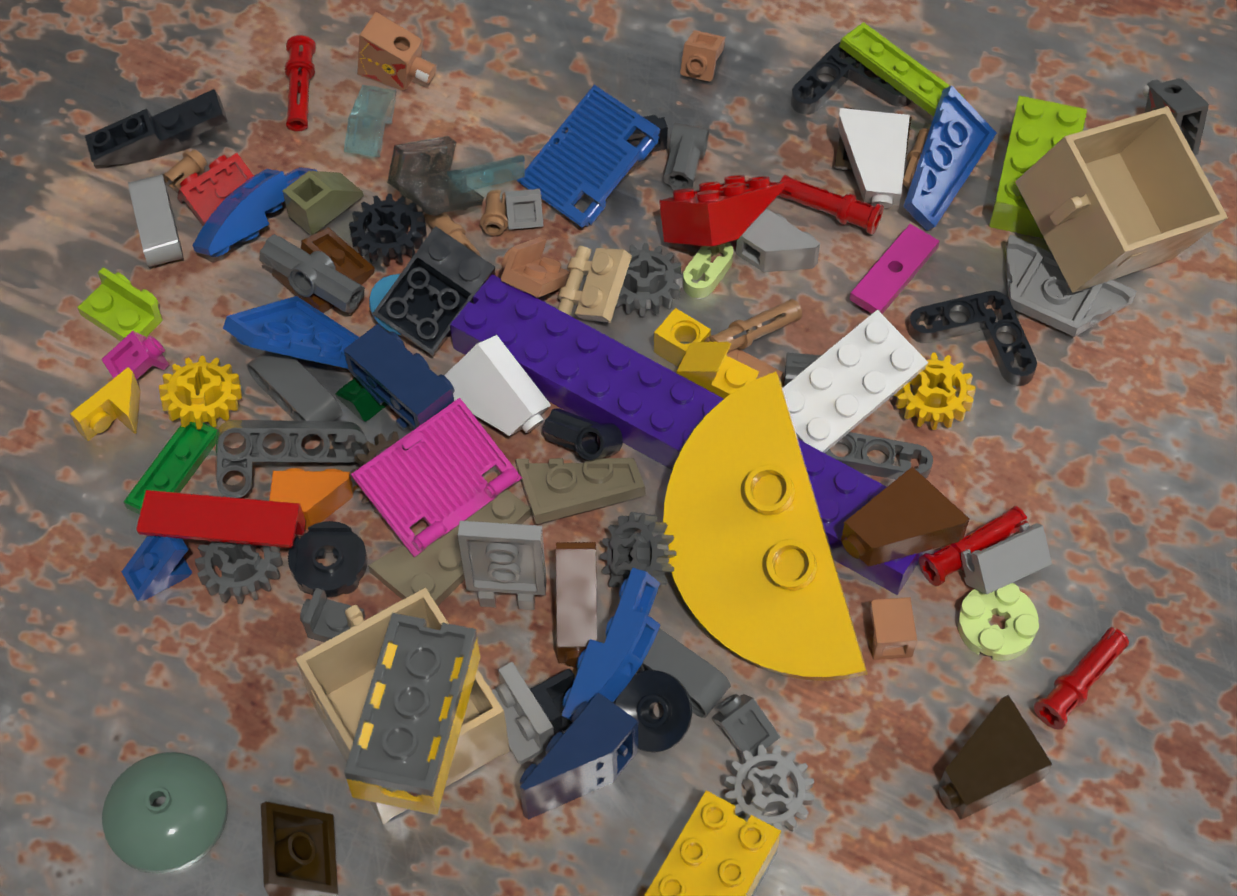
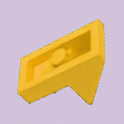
[676,342,759,398]
[70,367,141,441]

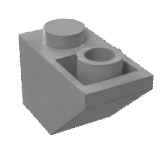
[736,208,820,272]

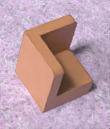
[871,597,917,660]

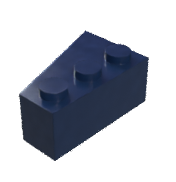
[344,324,455,431]

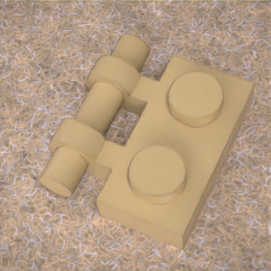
[558,246,632,322]

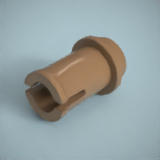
[163,149,207,192]
[480,190,508,236]

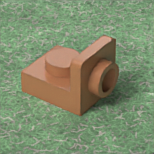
[680,30,726,81]

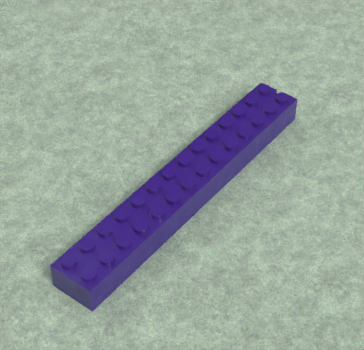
[450,274,926,596]

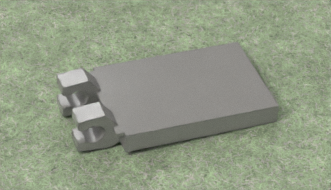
[458,521,547,610]

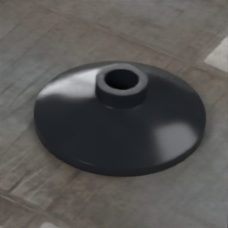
[615,670,692,752]

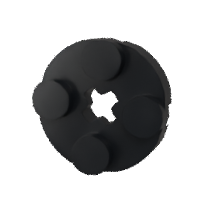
[288,521,368,597]

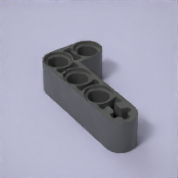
[215,420,367,498]

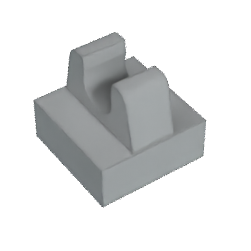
[505,189,544,230]

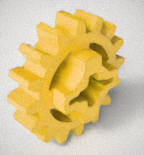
[893,352,976,430]
[159,355,242,429]

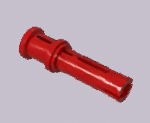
[285,35,316,131]
[778,175,884,235]
[919,506,1028,586]
[1034,627,1129,730]

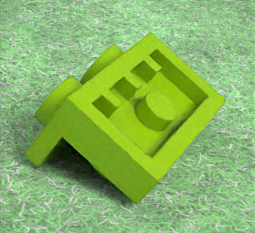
[77,267,163,341]

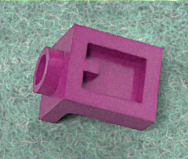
[101,331,169,380]

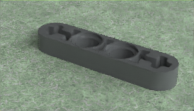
[825,432,933,480]

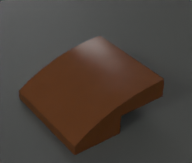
[272,227,375,313]

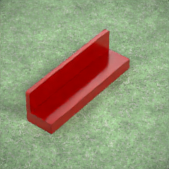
[136,490,306,548]

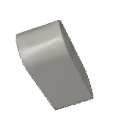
[128,174,184,267]

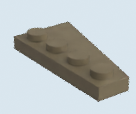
[368,489,531,606]

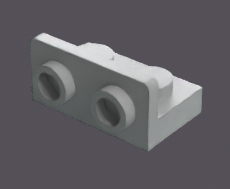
[492,662,554,764]

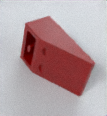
[659,175,785,247]

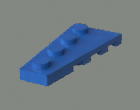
[903,85,997,231]

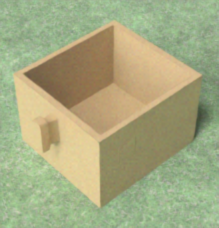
[1015,106,1228,293]
[296,587,510,825]

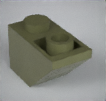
[283,171,364,236]

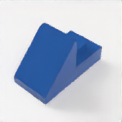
[121,535,192,601]

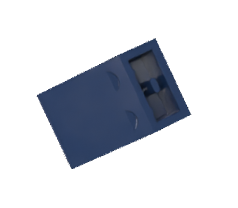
[519,692,638,820]

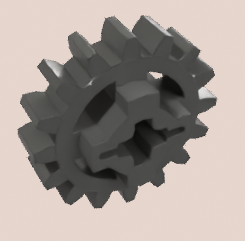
[616,243,683,316]
[600,512,676,594]
[195,541,283,604]

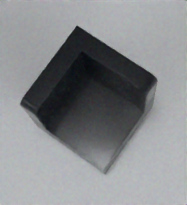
[530,669,575,736]

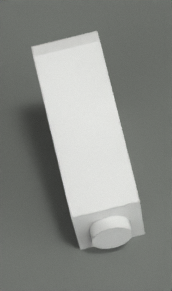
[838,108,910,208]
[444,335,551,436]

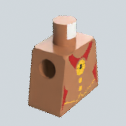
[357,12,437,90]

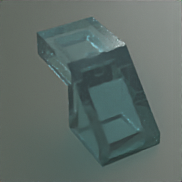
[344,85,397,157]

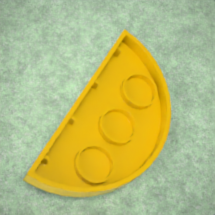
[663,371,868,681]

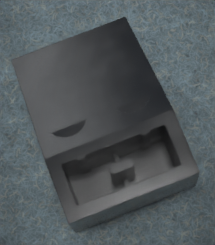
[372,226,495,356]

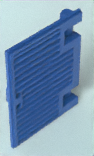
[517,85,661,228]

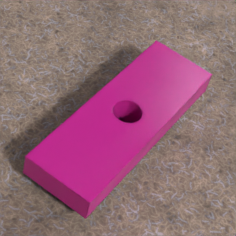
[849,224,940,314]

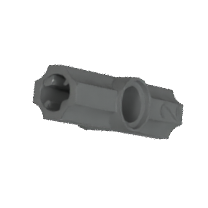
[259,234,365,314]

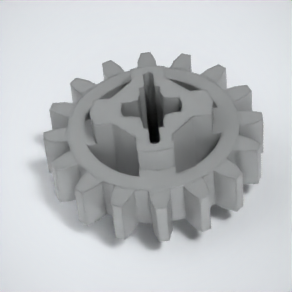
[724,745,815,831]

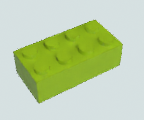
[989,95,1087,239]

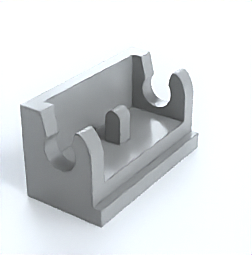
[961,523,1052,594]

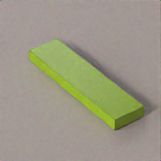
[840,22,964,117]

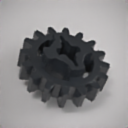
[349,194,427,265]

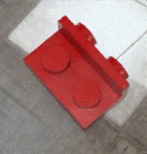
[177,153,254,226]

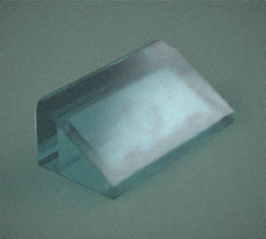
[447,155,525,192]

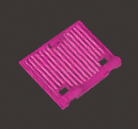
[351,398,522,557]

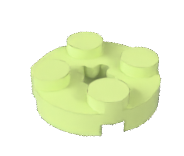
[957,583,1039,661]

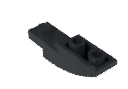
[85,89,228,165]

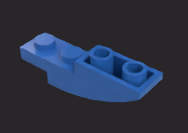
[192,167,317,257]
[561,568,661,722]

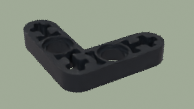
[791,42,913,115]
[908,291,1037,386]

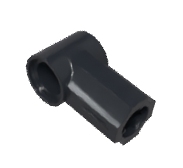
[542,408,623,460]

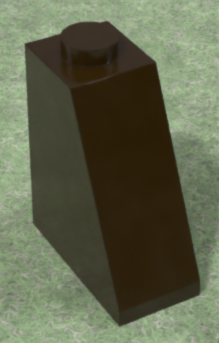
[939,695,1052,820]

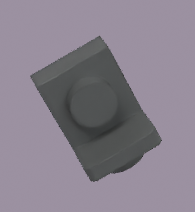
[300,588,366,642]
[712,694,781,757]

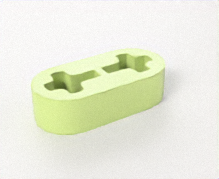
[683,242,733,298]

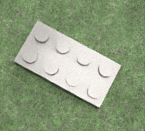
[783,310,928,453]

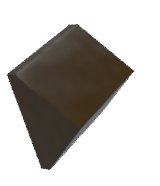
[261,801,338,896]

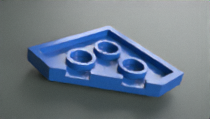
[223,296,359,369]

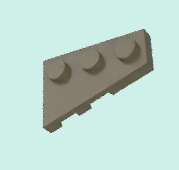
[515,458,646,525]

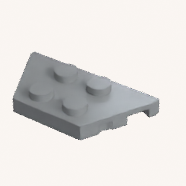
[1006,234,1137,337]

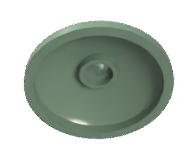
[102,752,228,873]

